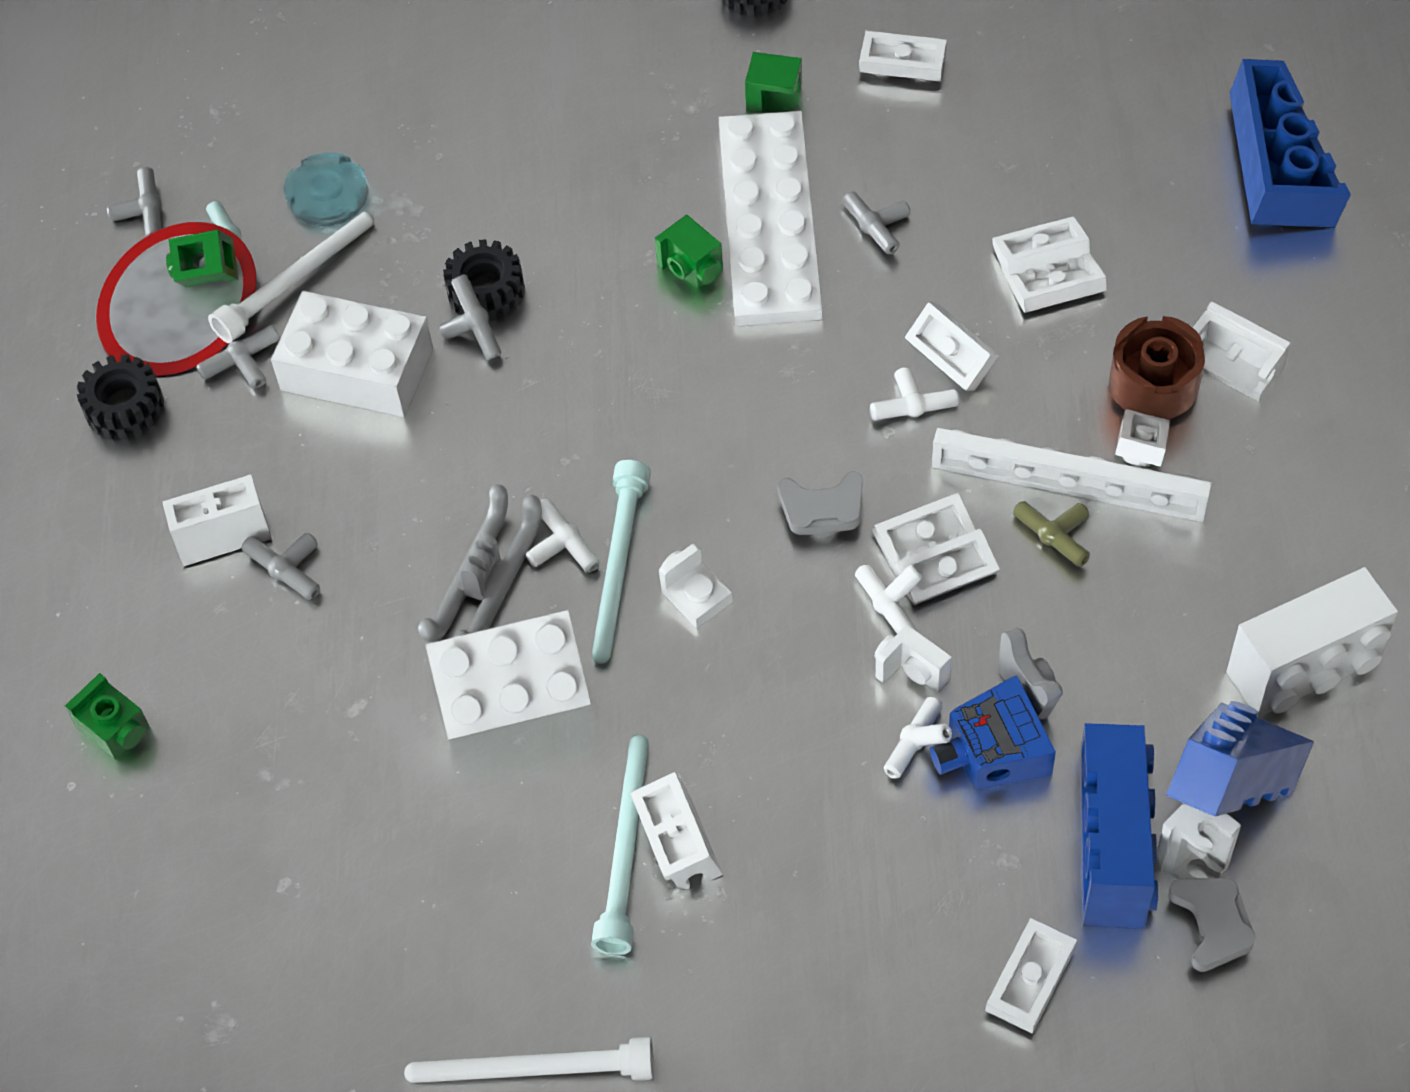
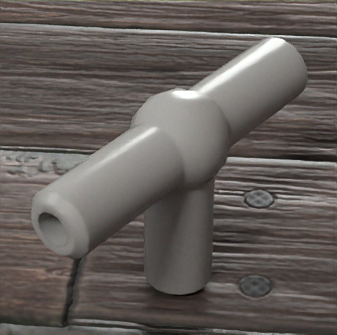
[107,167,162,237]
[842,191,910,254]
[440,274,501,360]
[196,325,280,388]
[242,533,320,600]

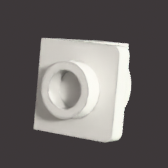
[659,543,733,628]
[874,624,952,693]

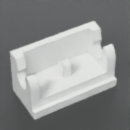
[1193,301,1290,402]
[162,475,272,567]
[630,772,723,889]
[1153,803,1241,880]

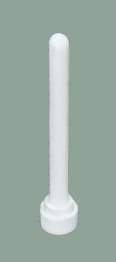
[208,212,374,343]
[405,1037,654,1083]

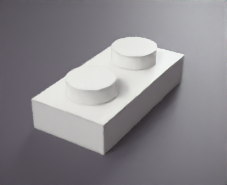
[859,31,947,81]
[905,302,999,391]
[1115,409,1170,467]
[985,918,1077,1034]

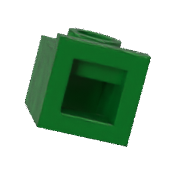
[655,214,723,289]
[166,230,238,288]
[65,673,150,760]

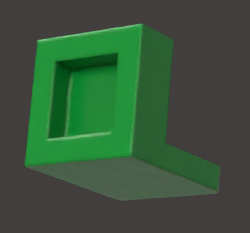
[745,52,802,113]

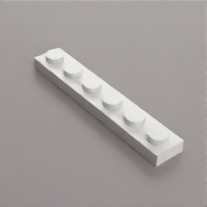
[932,428,1212,522]

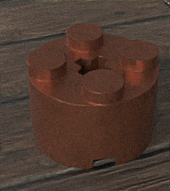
[1108,316,1205,420]

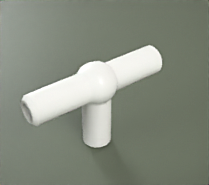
[870,367,960,420]
[526,498,600,573]
[855,565,923,634]
[884,697,952,779]

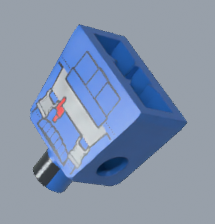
[930,676,1056,790]

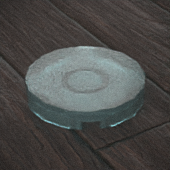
[283,153,369,226]

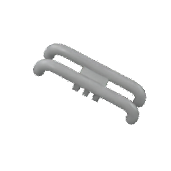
[418,484,542,642]

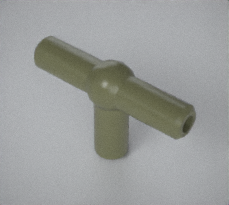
[1013,501,1090,567]

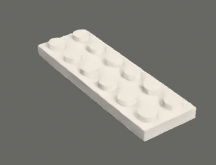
[719,111,822,326]

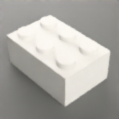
[271,291,433,417]
[1226,567,1398,717]
[425,610,591,740]

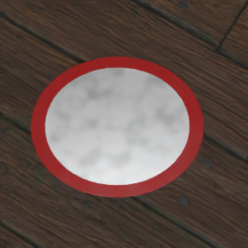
[96,222,257,376]

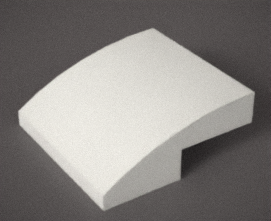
[992,216,1107,313]
[872,493,1000,606]

